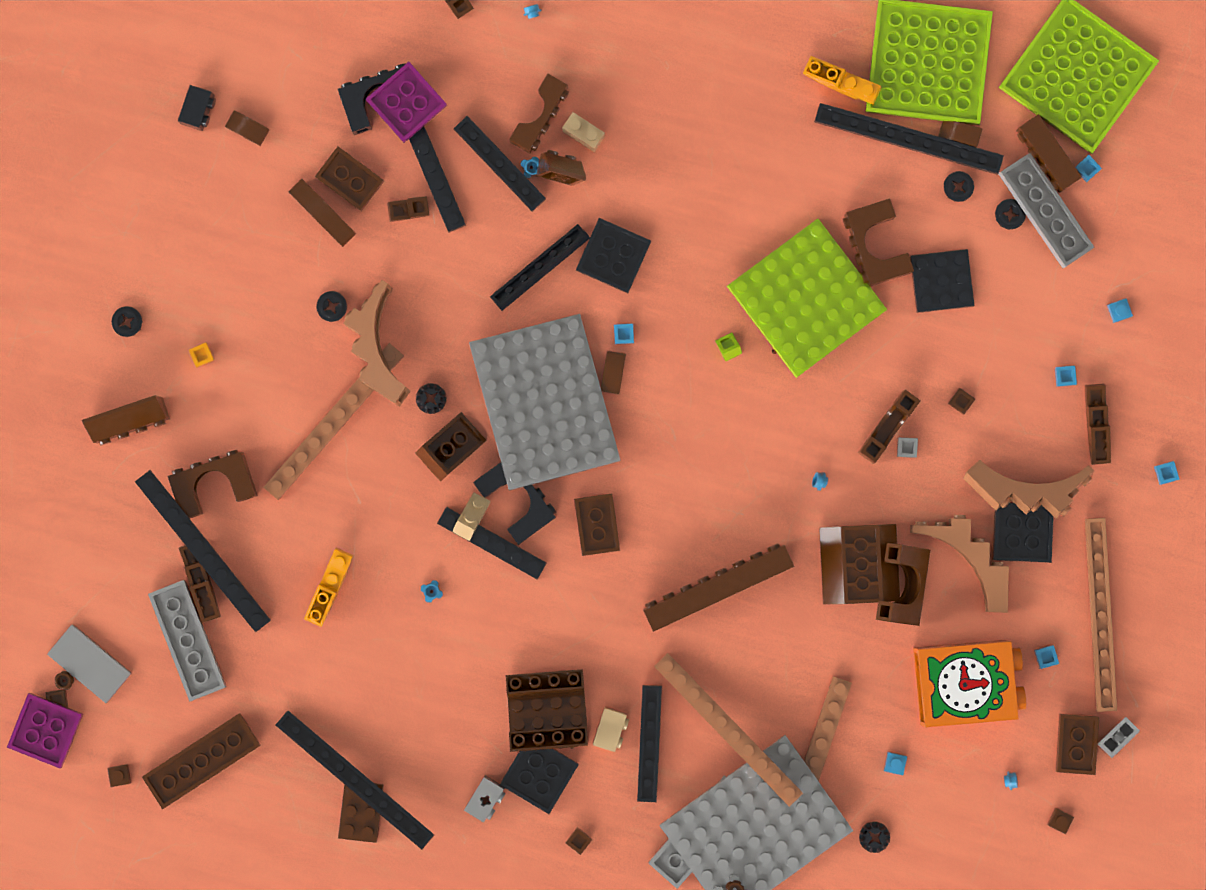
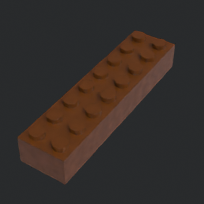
[643,543,795,632]

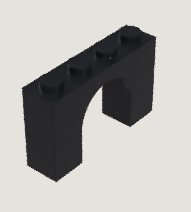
[338,63,405,135]
[473,462,556,545]

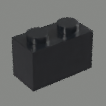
[178,85,216,131]

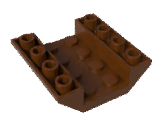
[819,524,900,605]
[506,669,588,752]

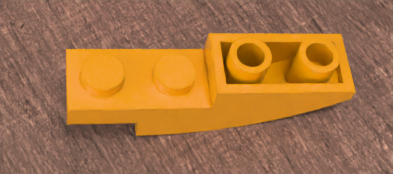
[803,56,882,105]
[304,548,354,627]

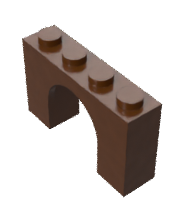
[843,198,914,287]
[167,450,258,518]
[876,543,931,626]

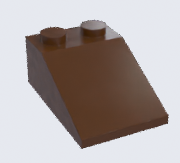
[536,150,586,186]
[415,412,487,482]

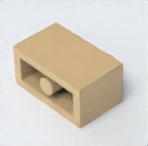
[562,112,605,152]
[453,492,491,541]
[593,707,629,752]

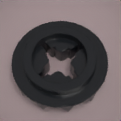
[944,171,974,202]
[995,199,1026,230]
[316,291,347,322]
[111,306,143,337]
[416,383,446,414]
[859,822,890,853]

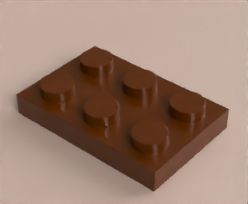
[315,146,384,212]
[574,494,620,556]
[1056,714,1099,775]
[338,783,384,843]

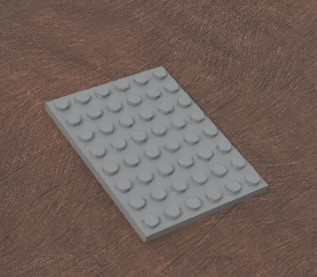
[469,314,621,491]
[659,735,853,890]

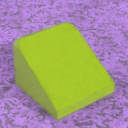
[715,333,742,361]

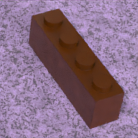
[1016,114,1082,193]

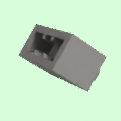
[1098,717,1140,758]
[464,775,505,823]

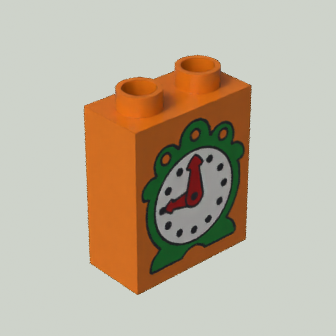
[913,640,1026,728]

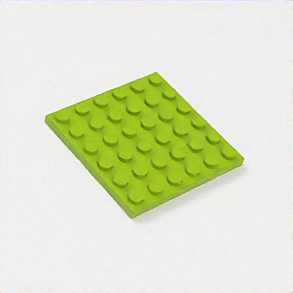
[865,0,993,125]
[998,0,1159,154]
[727,219,887,378]

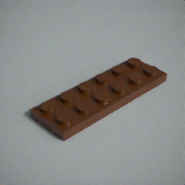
[142,713,261,810]

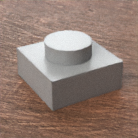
[897,437,918,458]

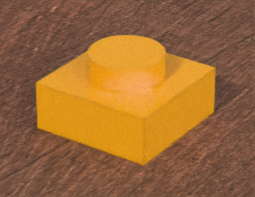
[189,342,215,368]

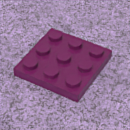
[366,62,447,143]
[7,693,83,769]

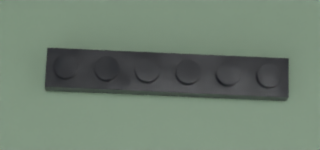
[454,116,546,212]
[409,126,466,233]
[490,224,590,311]
[437,507,547,580]
[637,685,662,803]

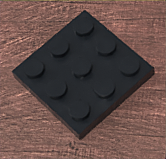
[576,218,651,294]
[910,249,974,313]
[993,503,1054,563]
[500,749,579,814]

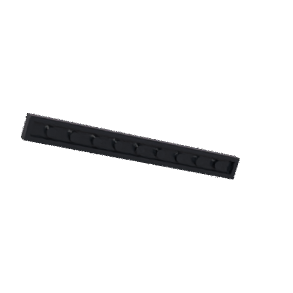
[814,103,1004,175]
[135,469,271,633]
[275,711,435,850]

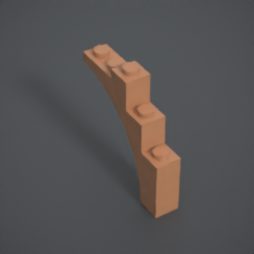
[344,280,410,407]
[963,460,1094,519]
[910,515,1009,613]

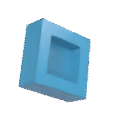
[1075,155,1102,182]
[1107,298,1133,323]
[614,324,634,344]
[1055,366,1077,387]
[1154,461,1179,485]
[1034,645,1059,669]
[883,752,907,775]

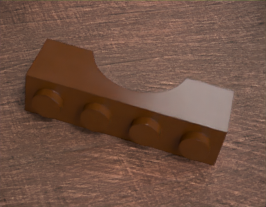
[509,74,569,154]
[857,390,921,464]

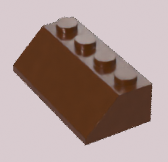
[82,395,170,446]

